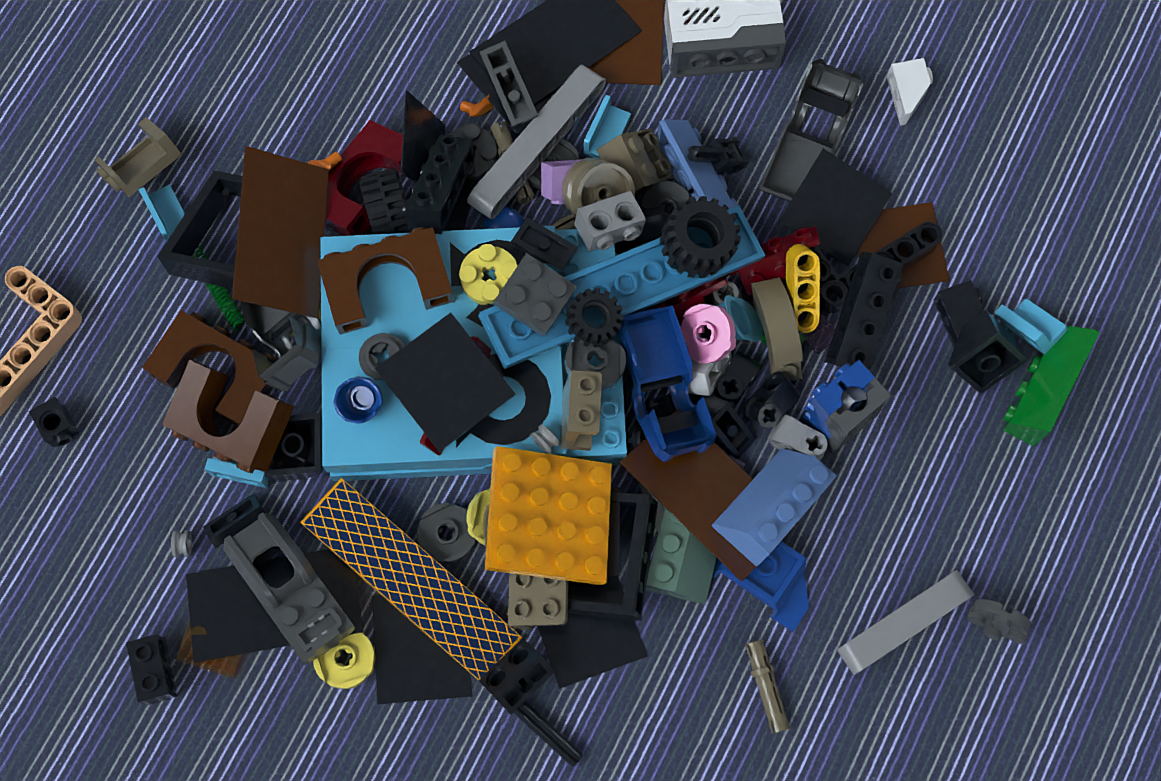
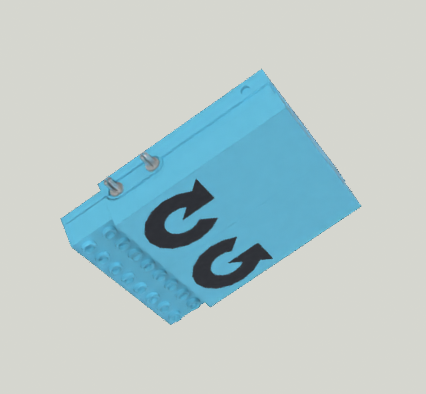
[320,226,627,481]

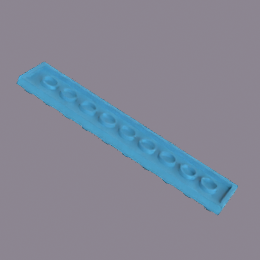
[478,205,766,369]

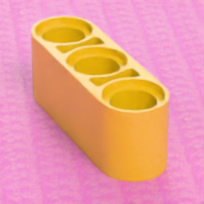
[786,244,820,333]

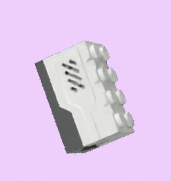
[664,0,786,78]

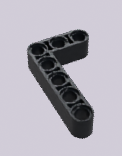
[798,222,942,313]

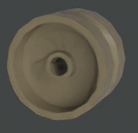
[562,158,635,220]

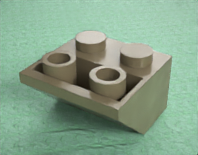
[596,128,675,196]

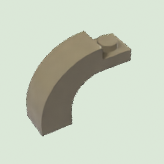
[751,277,803,381]

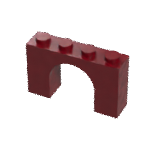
[325,120,411,236]

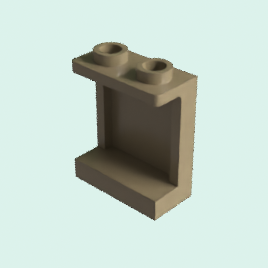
[94,117,182,197]
[560,370,602,451]

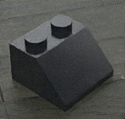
[948,310,1028,394]
[265,413,323,481]

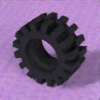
[565,288,623,347]

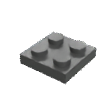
[493,253,577,337]

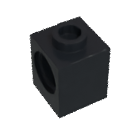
[29,397,79,447]

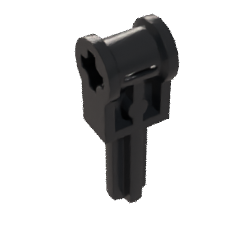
[687,137,749,174]

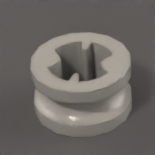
[712,281,739,306]
[530,424,560,454]
[171,530,192,557]

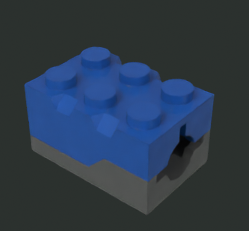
[802,360,892,454]

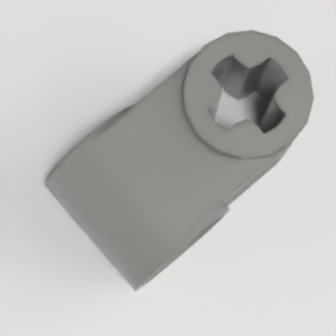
[768,415,828,460]

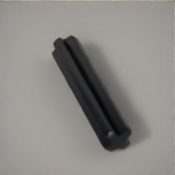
[514,701,583,767]

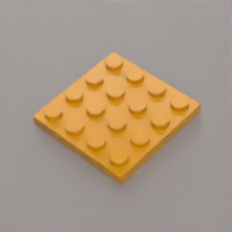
[485,446,612,585]

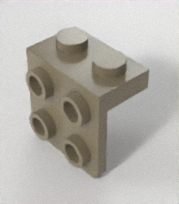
[508,573,568,630]

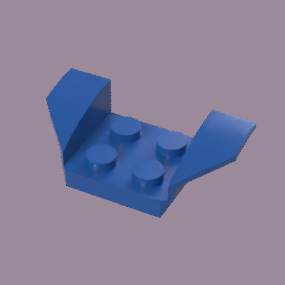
[712,541,809,632]

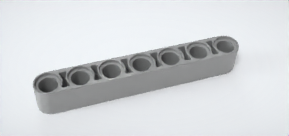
[467,65,606,219]

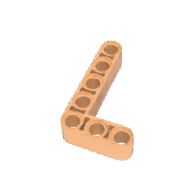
[0,266,82,416]

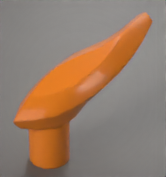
[460,95,494,117]
[307,151,342,171]

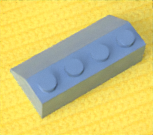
[657,119,738,209]
[711,448,837,567]

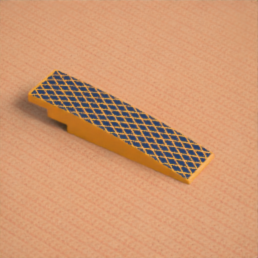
[300,478,522,681]

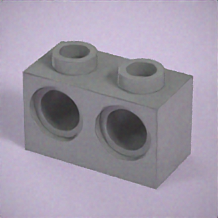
[574,191,646,252]

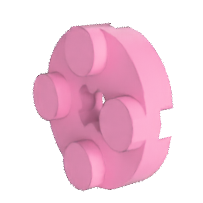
[677,304,736,363]

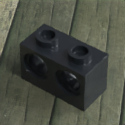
[126,634,177,705]
[479,638,555,715]

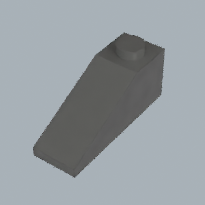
[480,40,538,128]

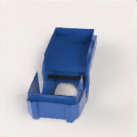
[617,305,716,462]

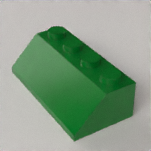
[1002,326,1100,447]

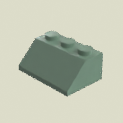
[646,508,717,605]

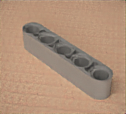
[837,570,975,675]

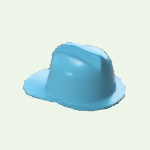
[718,295,763,342]

